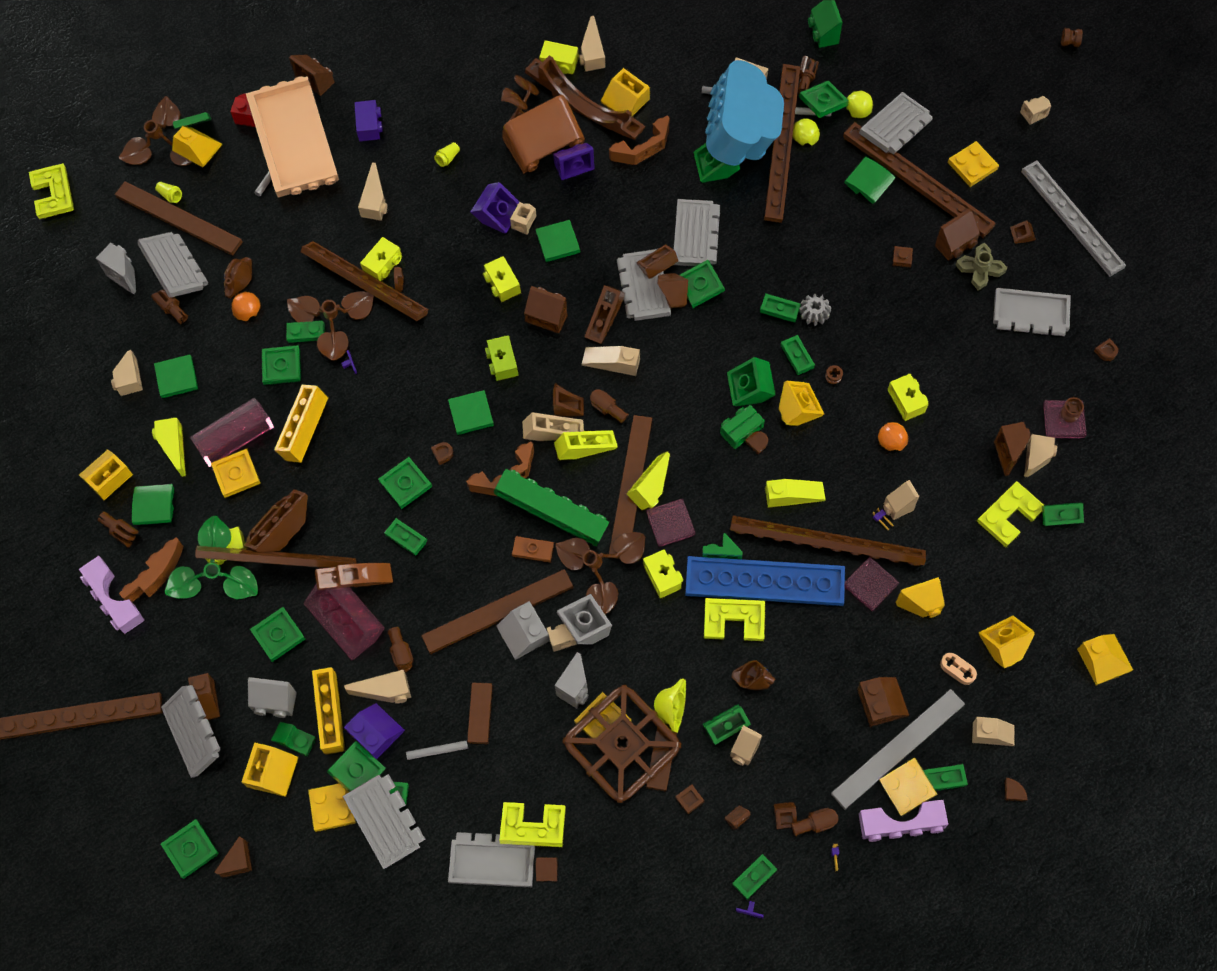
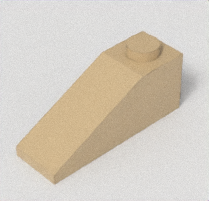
[579,16,605,72]
[358,163,387,220]
[582,346,640,376]
[522,413,584,441]
[344,670,411,703]

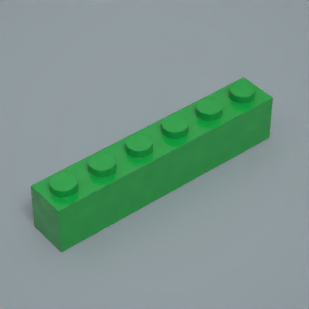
[494,469,609,547]

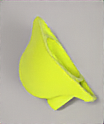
[654,679,686,733]

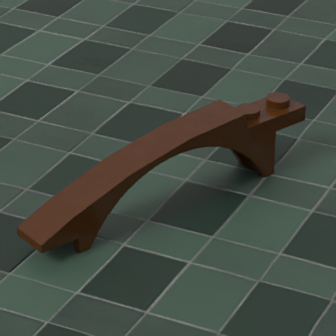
[525,55,645,140]

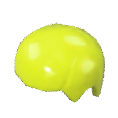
[846,91,873,118]
[793,119,820,145]

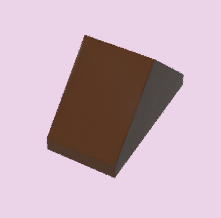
[215,836,252,878]

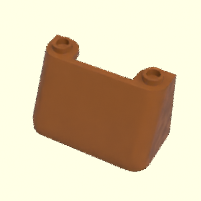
[503,95,585,173]

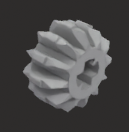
[799,294,831,326]

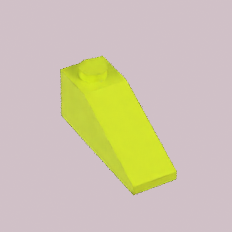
[152,418,186,477]
[554,430,618,460]
[627,452,670,510]
[765,479,825,508]

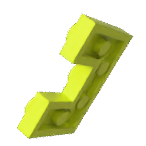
[29,163,74,219]
[977,481,1044,547]
[704,598,765,641]
[499,802,566,847]

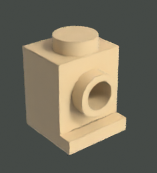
[1020,96,1051,125]
[510,202,536,235]
[547,624,576,652]

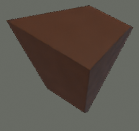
[657,273,688,308]
[553,383,584,417]

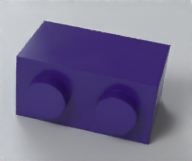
[355,100,383,141]

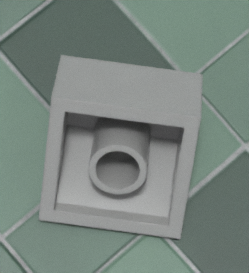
[96,243,136,294]
[557,594,612,644]
[496,601,550,660]
[555,652,589,709]
[248,677,297,718]

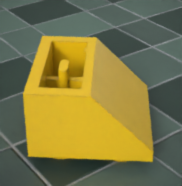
[601,68,650,116]
[79,450,133,500]
[242,743,298,797]

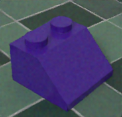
[553,143,594,180]
[470,182,519,233]
[344,703,405,760]

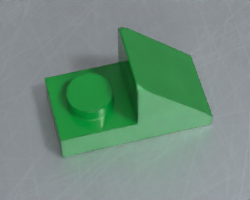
[703,533,742,560]
[271,722,317,757]

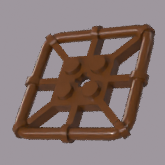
[563,685,681,803]

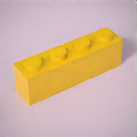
[274,385,328,463]
[312,667,345,755]

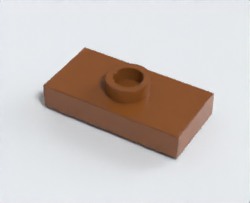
[512,536,554,562]

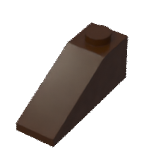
[585,285,625,344]

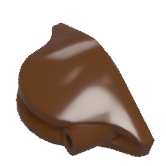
[224,257,252,299]
[731,660,775,690]

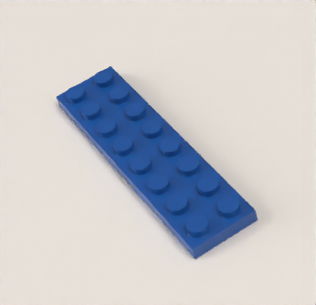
[685,556,845,606]

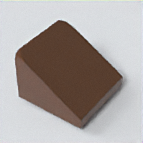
[1010,220,1036,244]
[774,802,797,829]
[725,806,750,830]
[536,858,558,881]

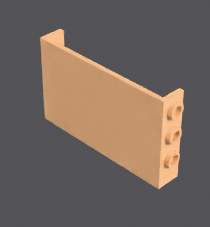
[246,77,339,197]

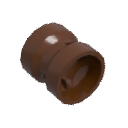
[1061,28,1083,47]
[1060,397,1084,423]

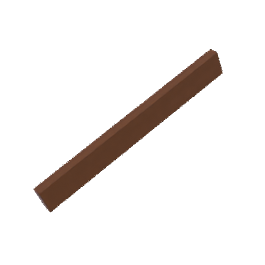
[115,181,243,256]
[301,241,428,321]
[609,415,652,559]
[195,546,356,568]
[422,569,573,654]

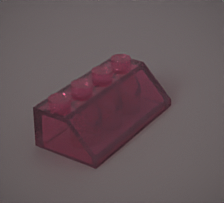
[190,398,274,466]
[304,583,385,660]

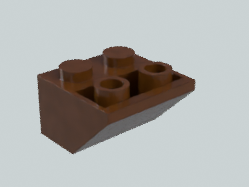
[524,286,567,333]

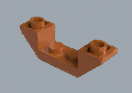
[609,115,670,165]
[466,441,534,496]

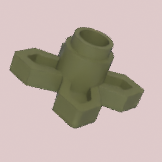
[956,243,1007,290]

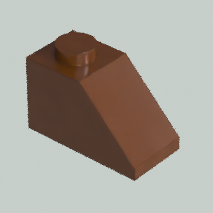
[188,673,220,720]

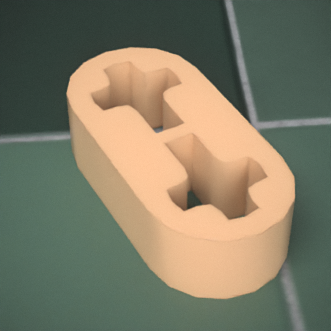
[940,653,977,685]

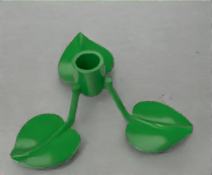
[165,516,258,599]

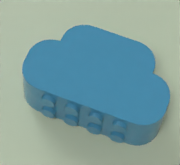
[705,60,784,166]

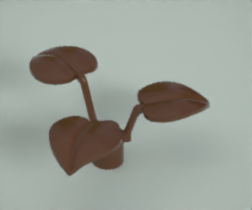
[501,75,539,121]
[119,96,193,166]
[287,292,374,360]
[556,532,645,615]

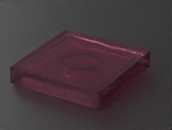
[1044,400,1086,438]
[646,499,695,547]
[844,557,899,612]

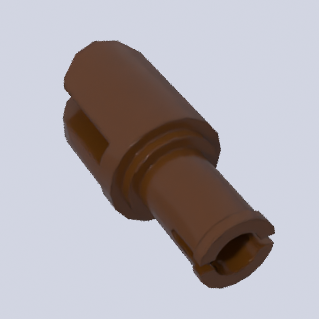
[798,56,819,93]
[151,289,188,324]
[590,389,629,424]
[98,512,139,547]
[388,627,413,672]
[791,808,838,836]

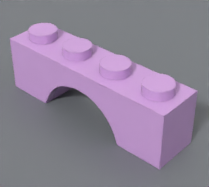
[79,556,144,634]
[858,800,948,842]

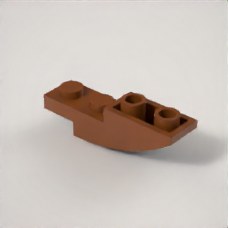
[119,538,184,602]
[315,563,393,590]

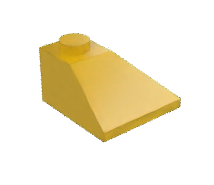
[172,126,222,167]
[779,381,824,426]
[896,577,945,617]
[979,616,1035,668]
[1078,634,1133,685]

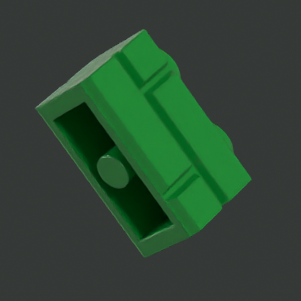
[720,405,765,449]
[703,704,751,745]

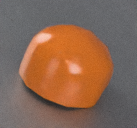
[232,292,260,321]
[878,422,908,451]

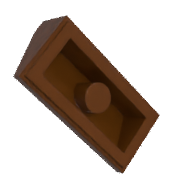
[637,244,678,279]

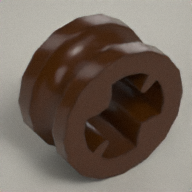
[825,365,843,384]

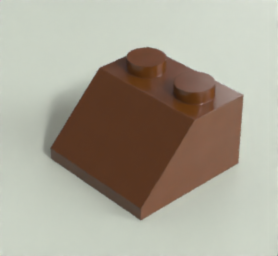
[289,55,335,96]
[935,209,980,261]
[994,422,1031,476]
[857,677,909,727]

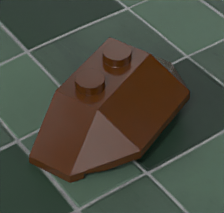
[244,490,308,552]

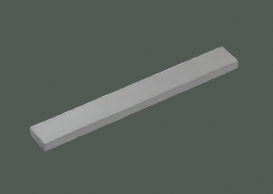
[1021,160,1126,277]
[831,689,965,810]

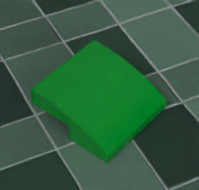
[844,157,896,204]
[132,484,174,525]

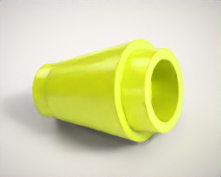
[434,142,460,167]
[155,182,182,203]

